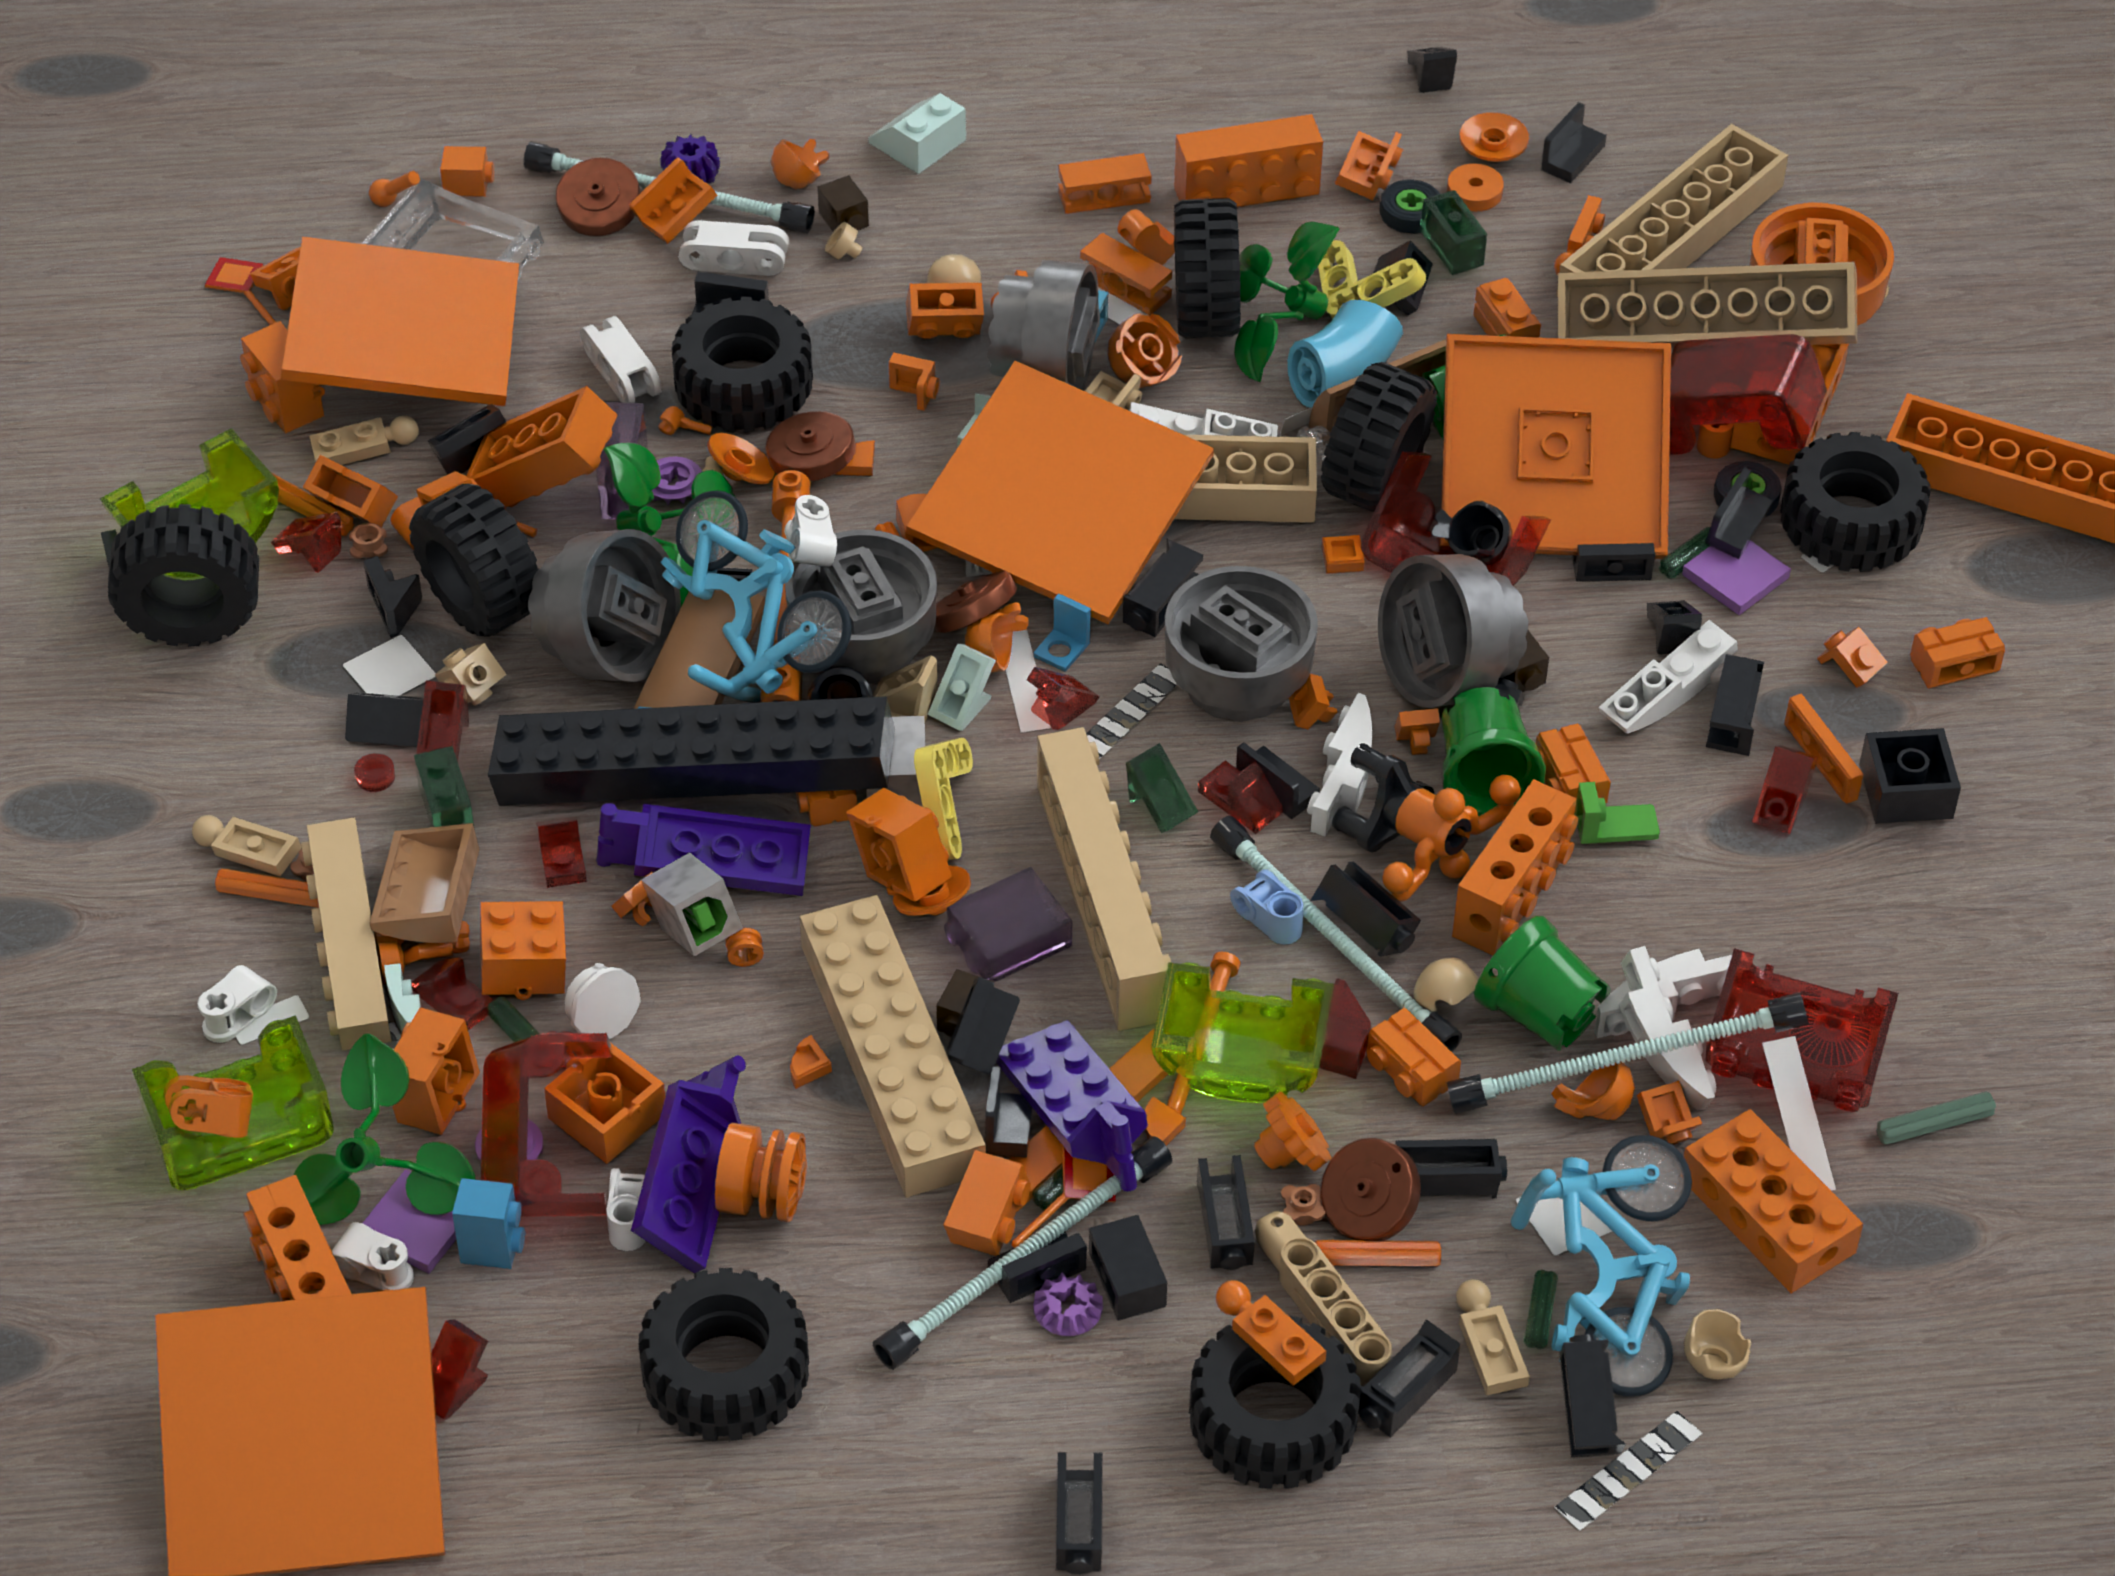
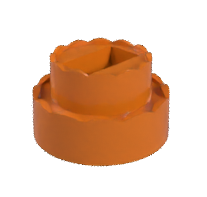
[1750,202,1894,328]

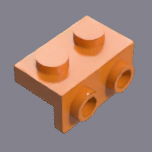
[1335,130,1403,201]
[630,158,718,244]

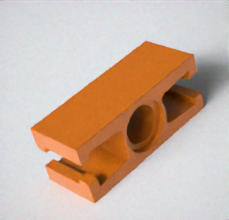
[1058,153,1152,214]
[1080,232,1173,315]

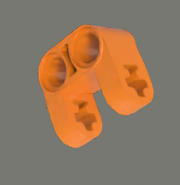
[163,1075,254,1138]

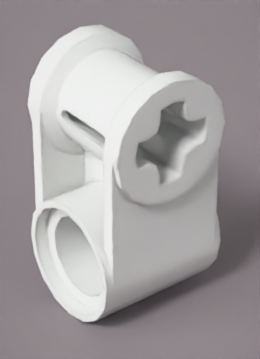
[784,495,837,567]
[198,965,277,1043]
[606,1168,645,1251]
[331,1222,414,1290]

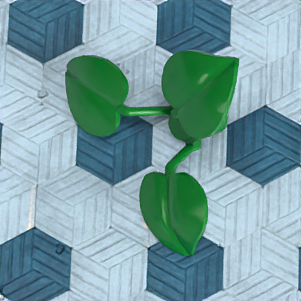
[1234,221,1340,382]
[604,443,736,607]
[294,1034,476,1225]

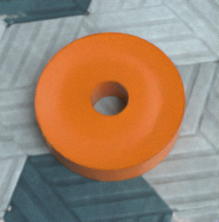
[1447,163,1504,211]

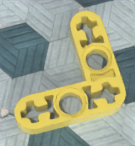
[1318,240,1426,319]
[914,738,973,861]

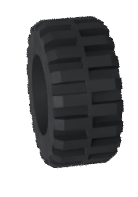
[1174,198,1241,338]
[672,297,813,433]
[1321,362,1437,513]
[1780,432,1931,572]
[409,484,539,637]
[108,504,259,647]
[638,1268,809,1441]
[1189,1315,1361,1489]

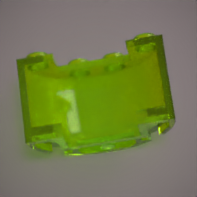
[100,428,279,578]
[1151,962,1334,1103]

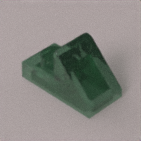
[1126,743,1199,833]

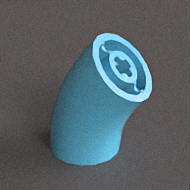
[1287,300,1403,408]

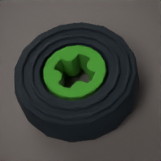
[1379,179,1443,234]
[1713,461,1782,517]

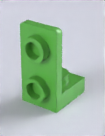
[1575,782,1660,844]

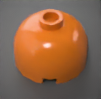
[1107,313,1182,388]

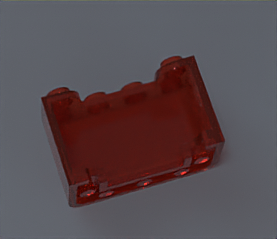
[1669,334,1827,455]
[1705,948,1899,1112]

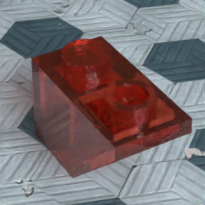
[1752,745,1818,834]
[1304,978,1371,1079]

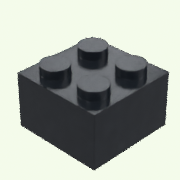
[1859,728,1961,824]

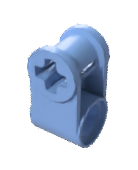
[1230,869,1303,945]

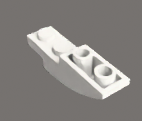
[1129,402,1278,437]
[1599,620,1738,734]
[1307,693,1372,837]
[1619,946,1716,1111]
[1594,949,1750,1038]

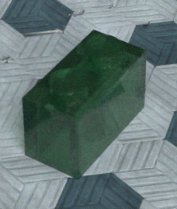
[1420,190,1487,275]
[414,746,475,830]

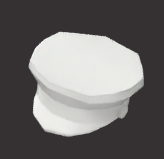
[565,963,641,1043]

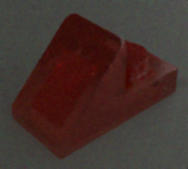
[271,512,342,573]
[1026,667,1100,730]
[416,680,469,764]
[1198,760,1283,834]
[536,817,587,888]
[412,957,495,1031]
[431,1319,488,1420]

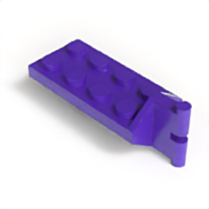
[596,803,811,896]
[996,1020,1148,1192]
[631,1055,746,1273]

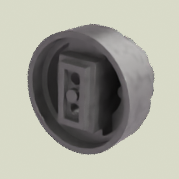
[987,260,1100,391]
[528,529,681,682]
[785,530,937,684]
[1378,554,1529,708]
[1165,566,1318,722]

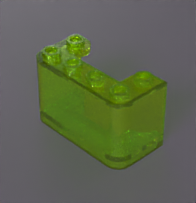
[132,1015,334,1190]

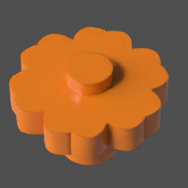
[1254,1091,1332,1172]

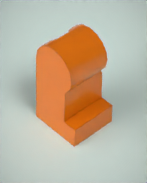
[1117,209,1175,265]

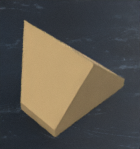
[873,655,938,724]

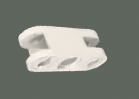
[678,221,789,276]
[580,316,661,407]

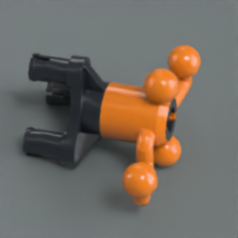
[1332,743,1521,902]

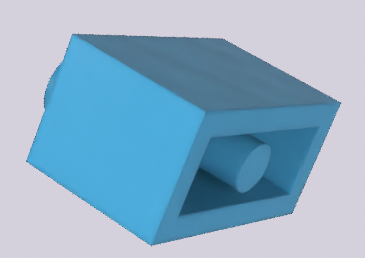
[452,1178,525,1269]

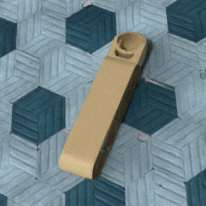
[1255,1211,1392,1387]

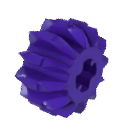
[660,134,720,183]

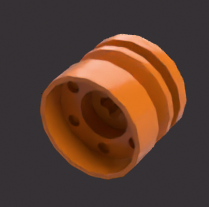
[715,1123,807,1222]

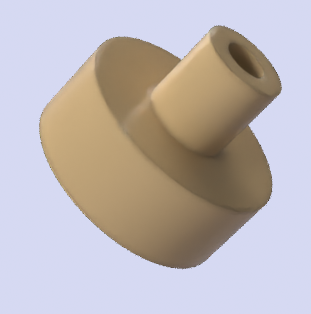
[825,222,862,260]

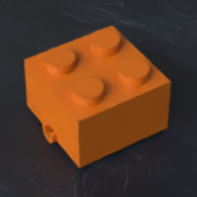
[240,321,325,434]
[847,787,952,902]
[480,901,566,1000]
[392,1007,480,1135]
[544,1038,666,1164]

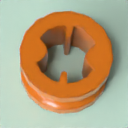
[725,928,764,967]

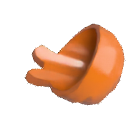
[771,139,829,190]
[965,602,1028,673]
[1551,1061,1635,1120]

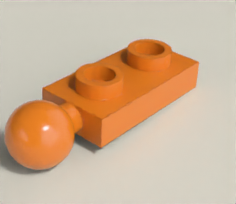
[1554,195,1605,275]
[1216,1280,1327,1386]

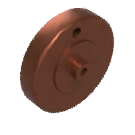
[555,157,641,236]
[766,411,856,481]
[934,571,1017,633]
[1320,1138,1421,1240]

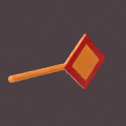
[205,257,276,325]
[1011,1146,1116,1248]

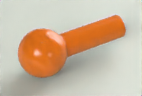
[369,171,420,207]

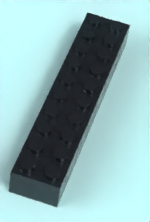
[488,696,895,806]

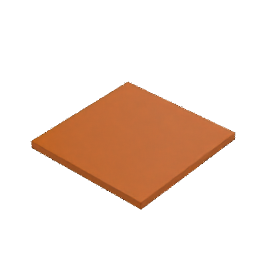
[281,236,519,406]
[1440,334,1671,560]
[906,361,1214,625]
[155,1287,446,1576]

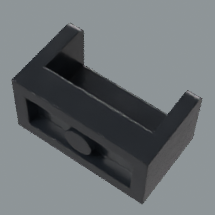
[1089,1215,1168,1321]

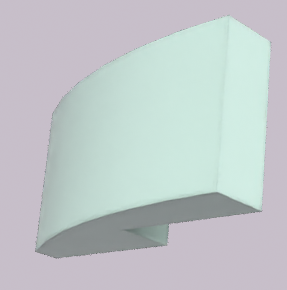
[384,963,421,1034]

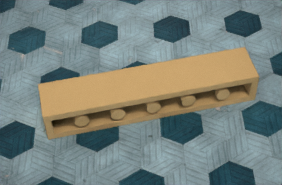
[301,817,392,1051]

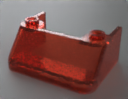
[1361,451,1551,586]
[481,1033,613,1217]

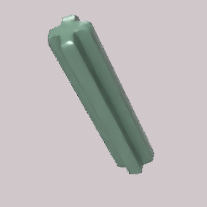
[1876,1092,1996,1145]

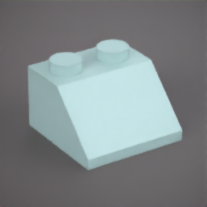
[868,93,966,174]

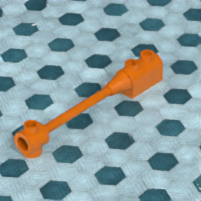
[760,470,810,703]

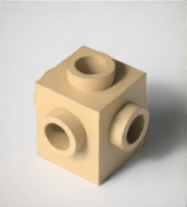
[434,643,507,706]

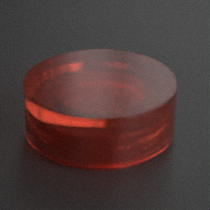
[354,753,395,792]

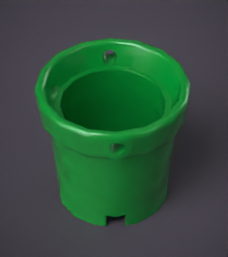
[1442,687,1546,816]
[1473,916,1611,1051]

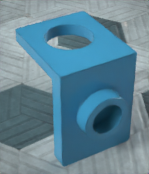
[1034,593,1091,672]

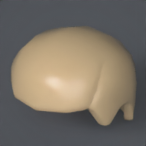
[927,254,981,283]
[1414,957,1478,1012]
[1684,1309,1751,1380]

